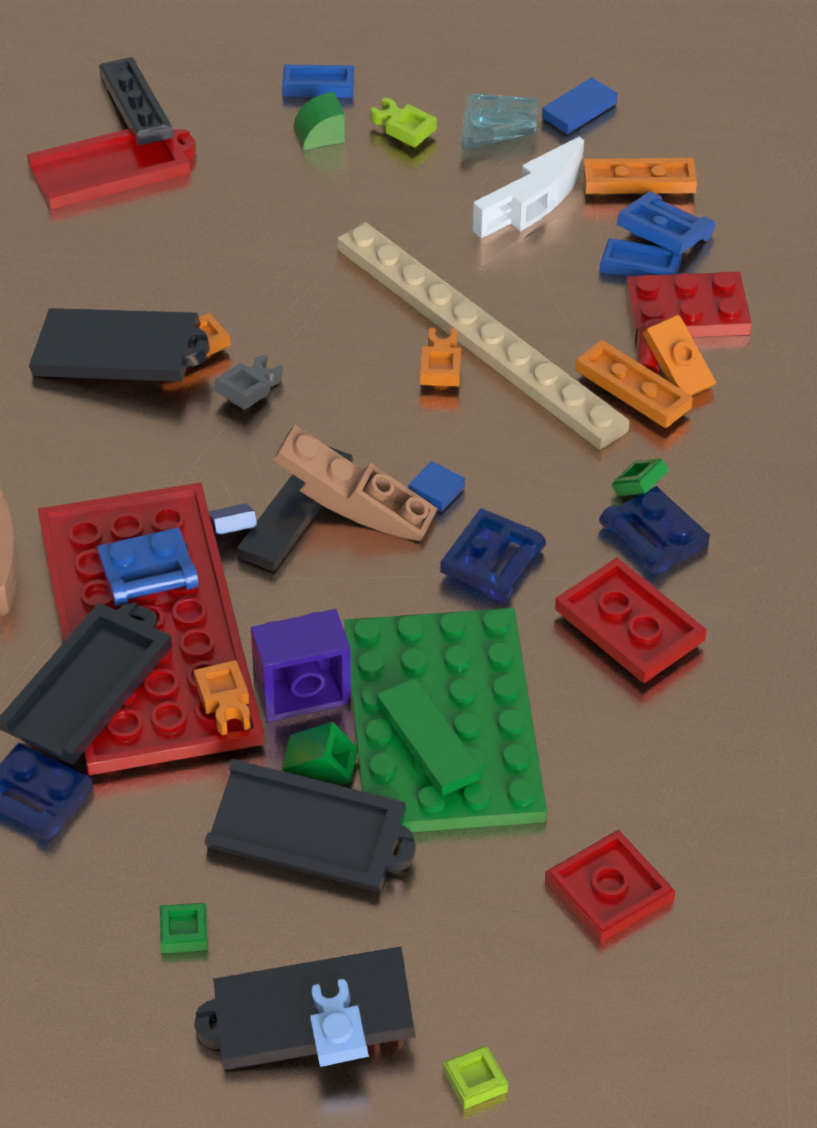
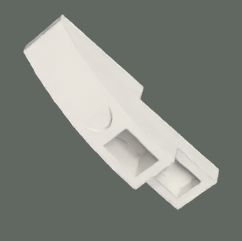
[472,136,584,239]

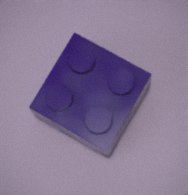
[251,609,351,723]

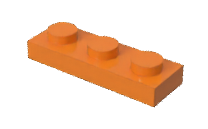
[583,158,697,195]
[575,340,693,428]

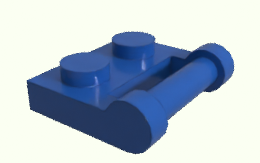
[616,191,716,255]
[97,528,199,607]

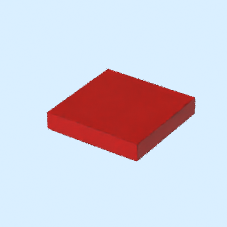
[545,829,675,944]

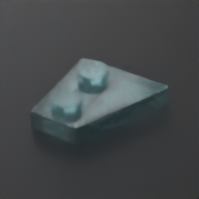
[461,93,539,149]

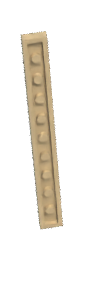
[337,222,630,450]

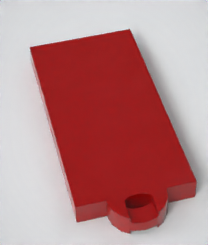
[27,129,196,210]

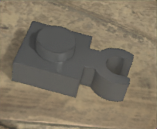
[214,355,283,410]

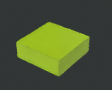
[443,1045,508,1110]

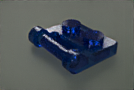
[599,486,710,574]
[440,508,546,603]
[0,742,93,840]

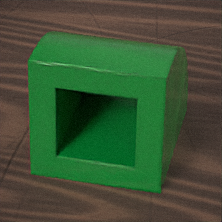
[293,92,345,150]
[281,722,358,786]

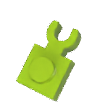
[370,97,437,148]

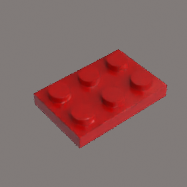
[626,271,752,340]
[555,557,707,683]

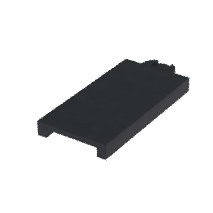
[29,308,210,382]
[0,603,172,765]
[204,759,416,893]
[194,946,416,1070]

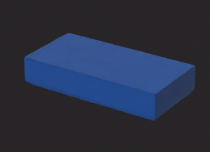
[282,64,355,98]
[542,77,618,134]
[599,238,682,277]

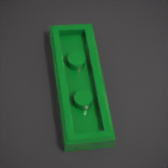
[376,678,481,796]

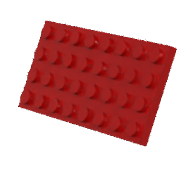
[38,482,265,775]

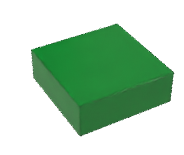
[611,458,669,496]
[160,903,208,954]

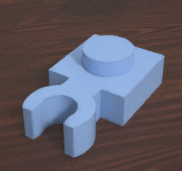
[310,979,368,1067]

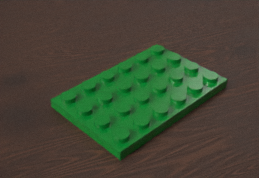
[344,608,547,832]

